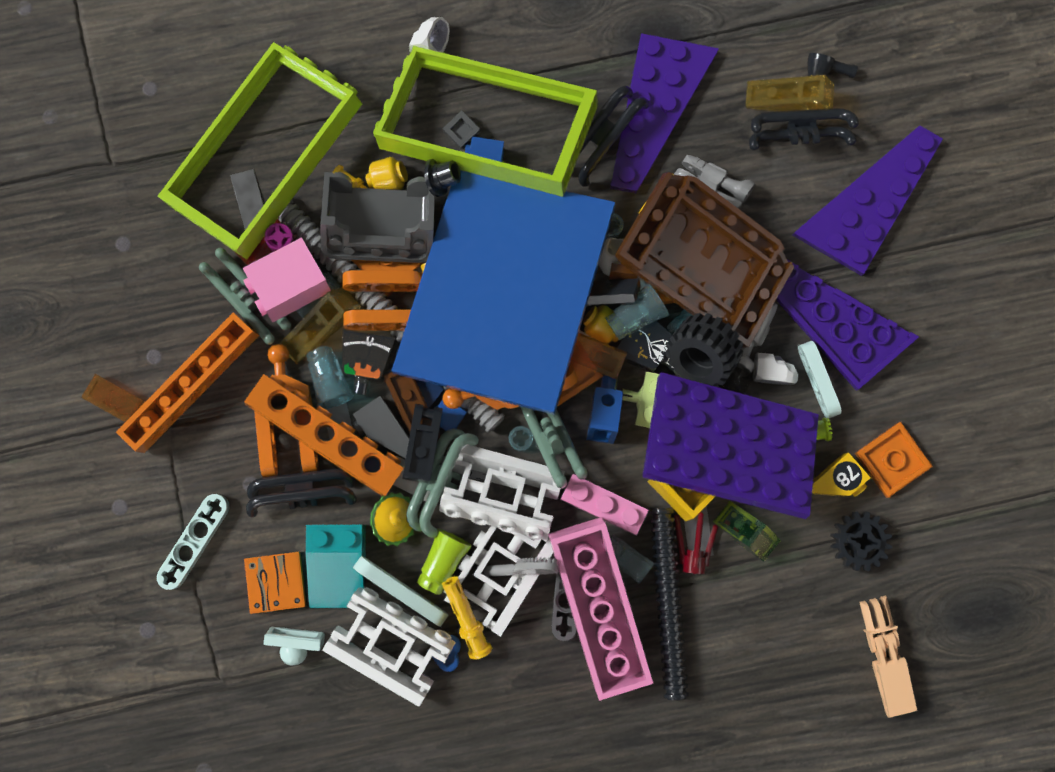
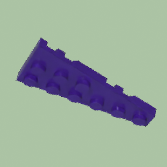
[610,33,719,193]
[792,126,943,276]
[776,259,919,390]

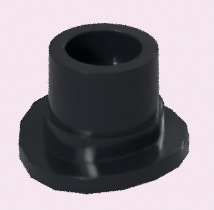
[424,159,461,197]

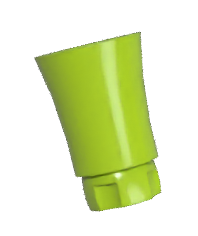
[417,528,472,595]

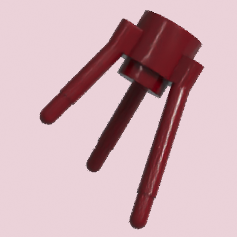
[674,512,718,574]

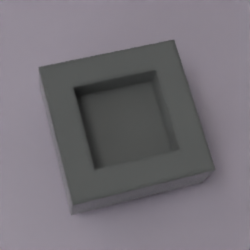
[442,110,481,150]

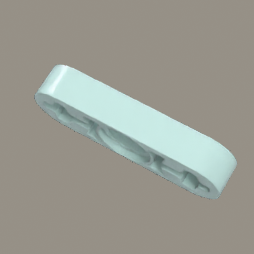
[798,341,841,418]

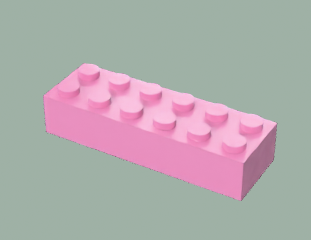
[548,517,653,701]

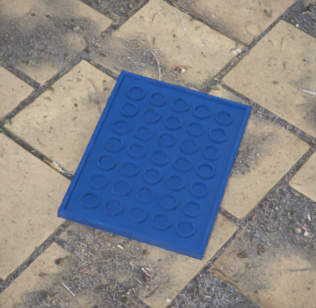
[392,170,616,415]

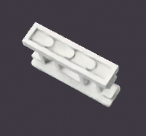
[439,444,565,540]
[443,513,553,637]
[322,587,456,707]

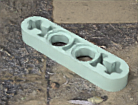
[157,494,229,590]
[353,556,449,627]

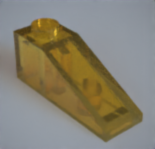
[746,75,834,111]
[279,287,361,364]

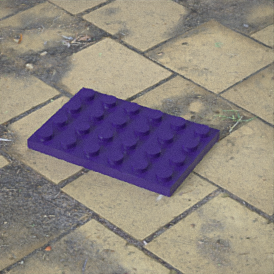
[643,372,819,519]

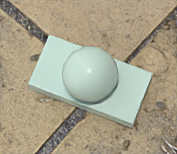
[264,627,325,666]

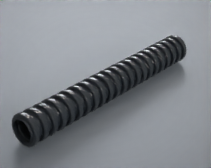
[650,508,689,700]

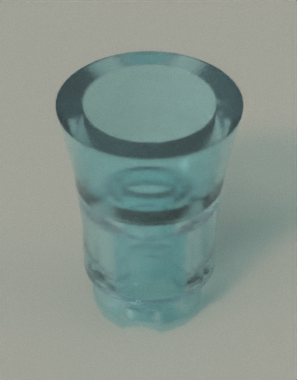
[605,283,669,340]
[306,346,354,409]

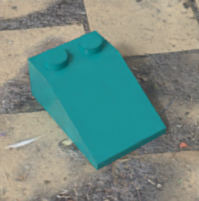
[306,525,366,608]

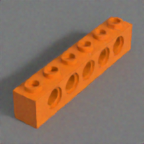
[116,312,259,453]
[244,374,404,496]

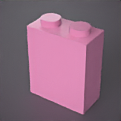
[243,237,331,323]

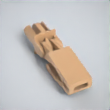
[859,596,917,718]

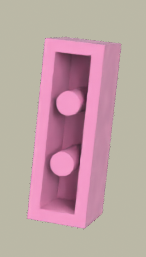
[560,474,648,535]

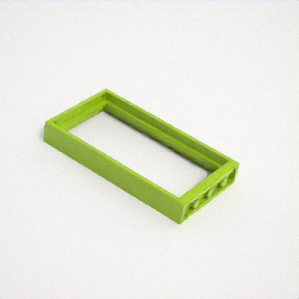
[158,42,362,260]
[373,46,598,197]

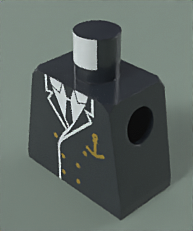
[613,309,674,373]

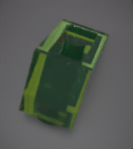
[713,501,781,562]

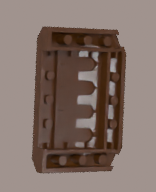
[615,172,794,348]

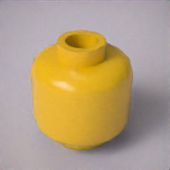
[366,157,408,190]
[582,304,624,345]

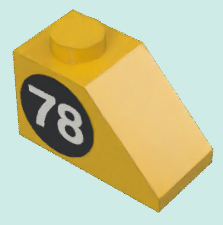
[812,453,871,497]

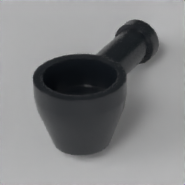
[807,53,858,80]

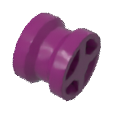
[265,223,294,252]

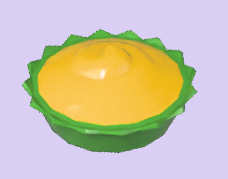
[370,492,418,546]

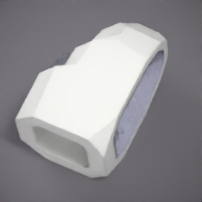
[409,17,450,53]
[753,353,798,385]

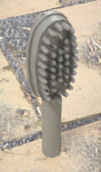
[484,557,559,577]

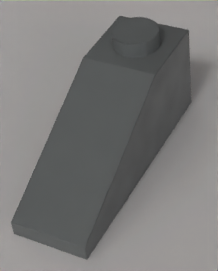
[353,396,409,459]

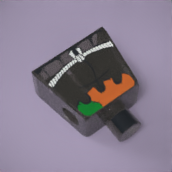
[342,330,397,396]

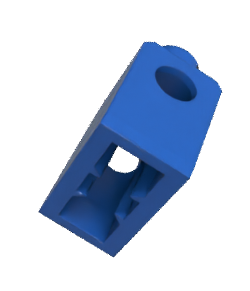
[586,376,623,444]

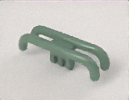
[199,248,291,345]
[520,406,588,489]
[407,428,479,538]

